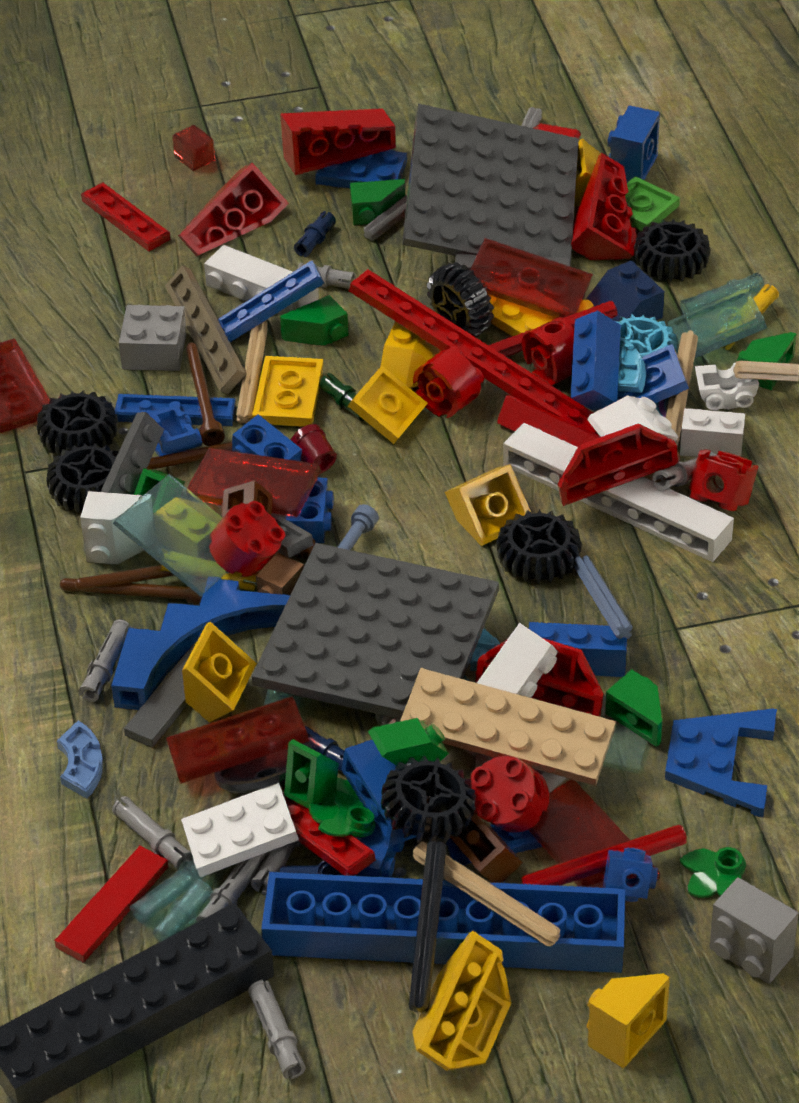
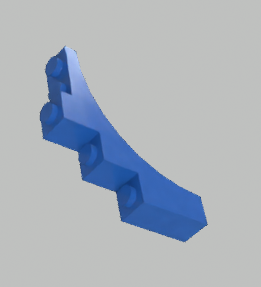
[111,578,290,710]

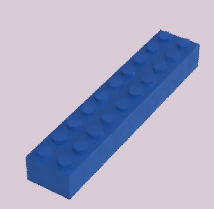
[261,872,625,973]

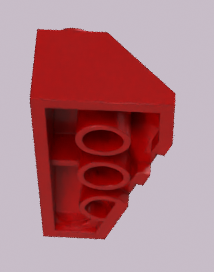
[178,162,289,256]

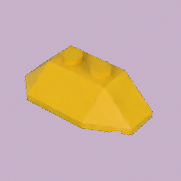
[380,321,441,390]
[412,931,511,1071]

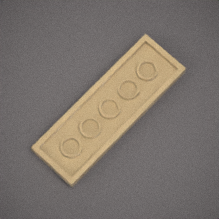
[400,668,616,786]

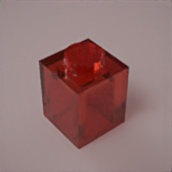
[172,125,215,172]

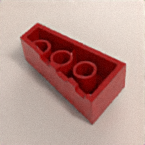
[280,108,396,176]

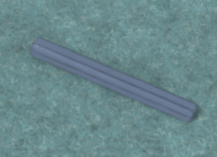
[574,555,633,639]

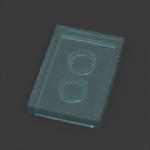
[667,288,767,358]

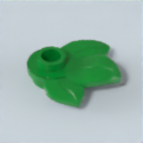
[309,790,376,838]
[680,847,746,898]

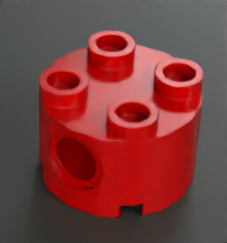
[522,317,574,385]
[413,346,484,418]
[689,449,759,511]
[209,501,285,577]
[471,756,549,833]

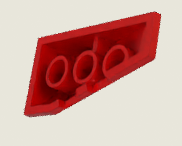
[571,153,637,260]

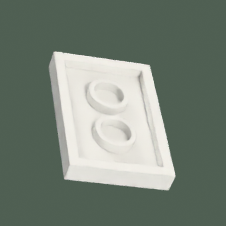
[181,783,299,877]

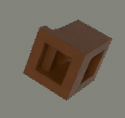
[221,480,272,517]

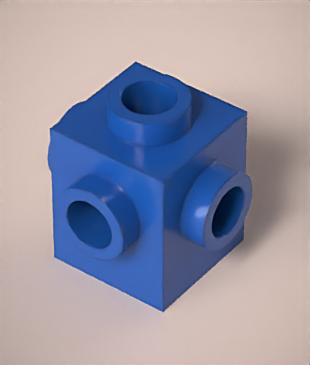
[603,848,658,902]

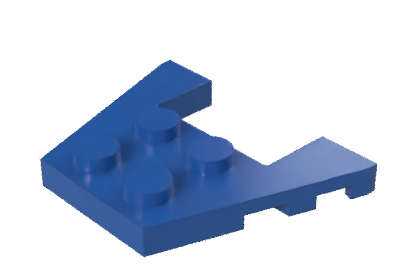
[665,709,777,817]

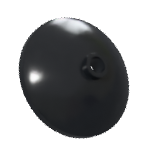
[214,738,313,795]

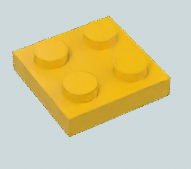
[348,366,428,444]

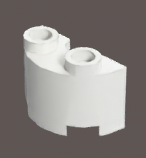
[695,363,759,411]

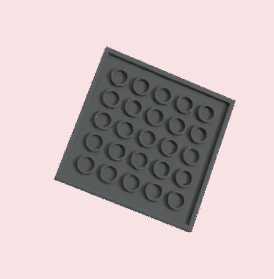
[402,104,579,263]
[252,543,499,719]

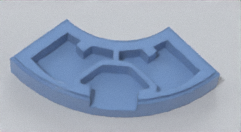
[57,720,103,799]

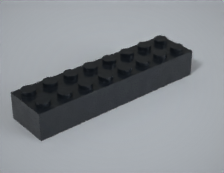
[0,903,274,1103]

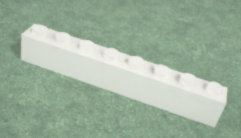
[503,423,734,562]

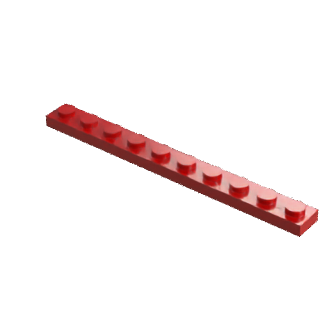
[349,269,598,434]

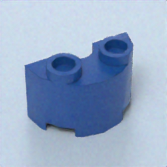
[148,405,202,456]

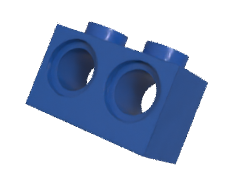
[232,414,302,487]
[286,477,334,543]

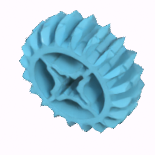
[616,314,678,357]

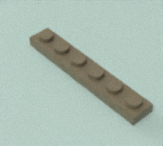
[165,265,246,394]

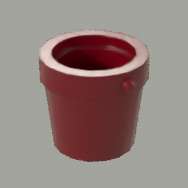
[290,424,337,474]

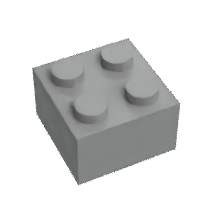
[119,305,187,371]
[709,877,799,984]

